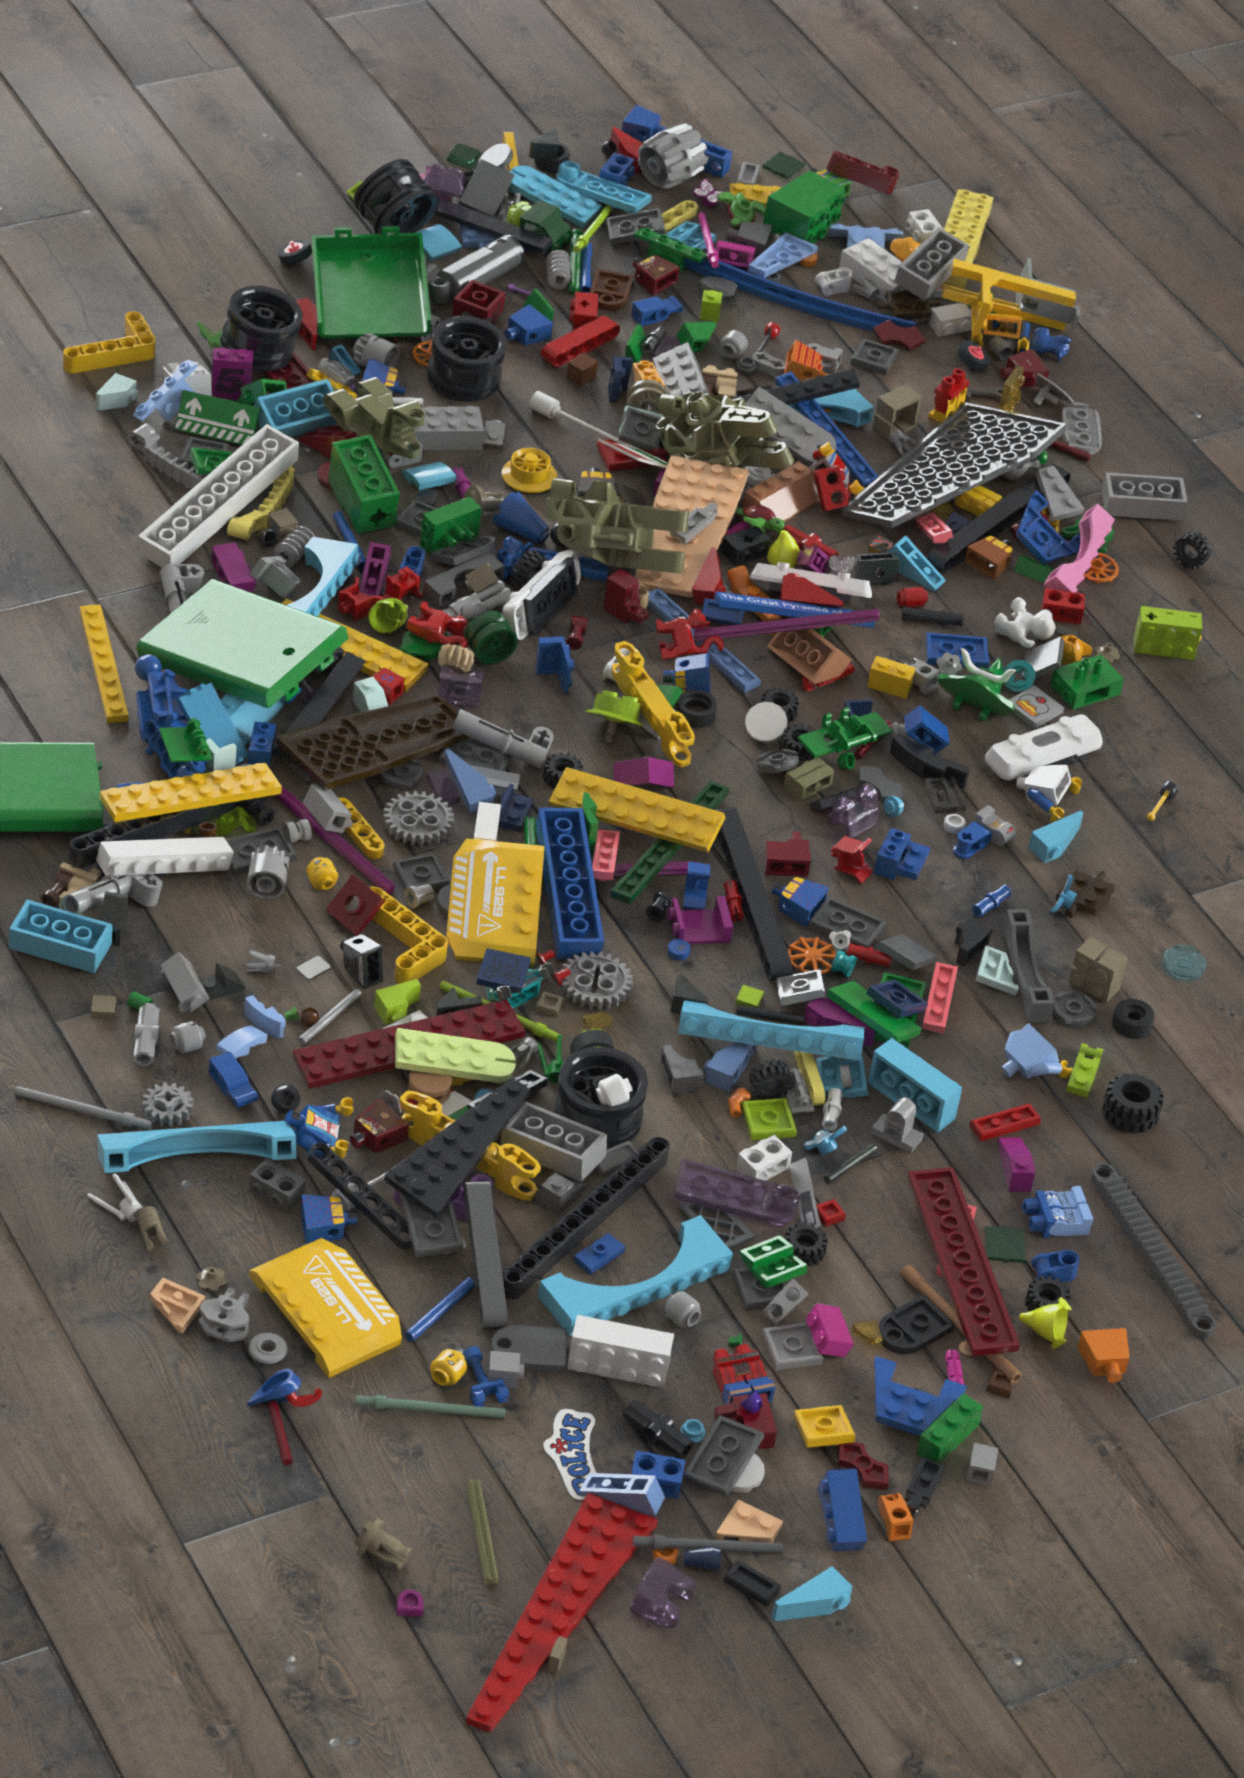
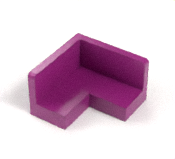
[613,757,674,788]

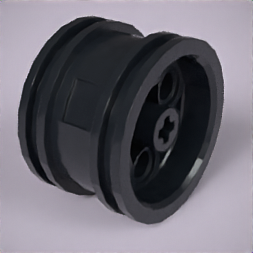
[220,286,303,371]
[427,316,507,402]
[554,1047,648,1150]

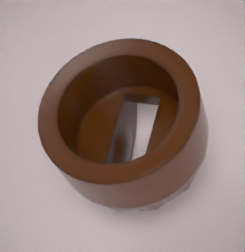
[199,822,217,838]
[300,1007,319,1027]

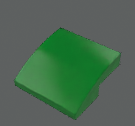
[581,792,599,855]
[740,1235,807,1289]

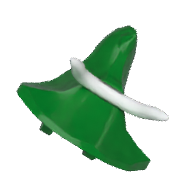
[937,648,1015,722]

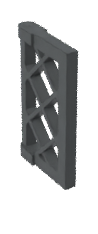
[678,1190,754,1250]

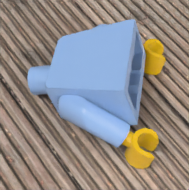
[1001,1023,1073,1078]

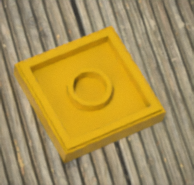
[793,1405,855,1448]

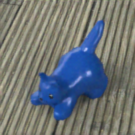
[1017,327,1071,362]
[496,536,534,579]

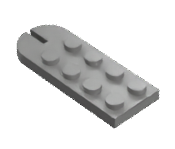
[746,387,836,465]

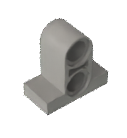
[250,556,300,599]
[871,1098,923,1153]

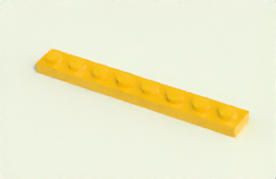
[80,604,129,723]

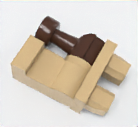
[702,365,738,399]
[40,862,101,915]

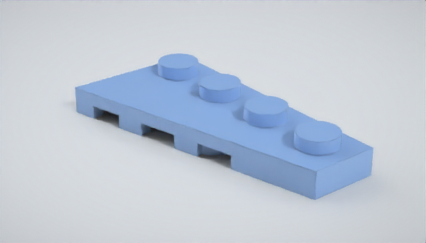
[748,233,818,278]

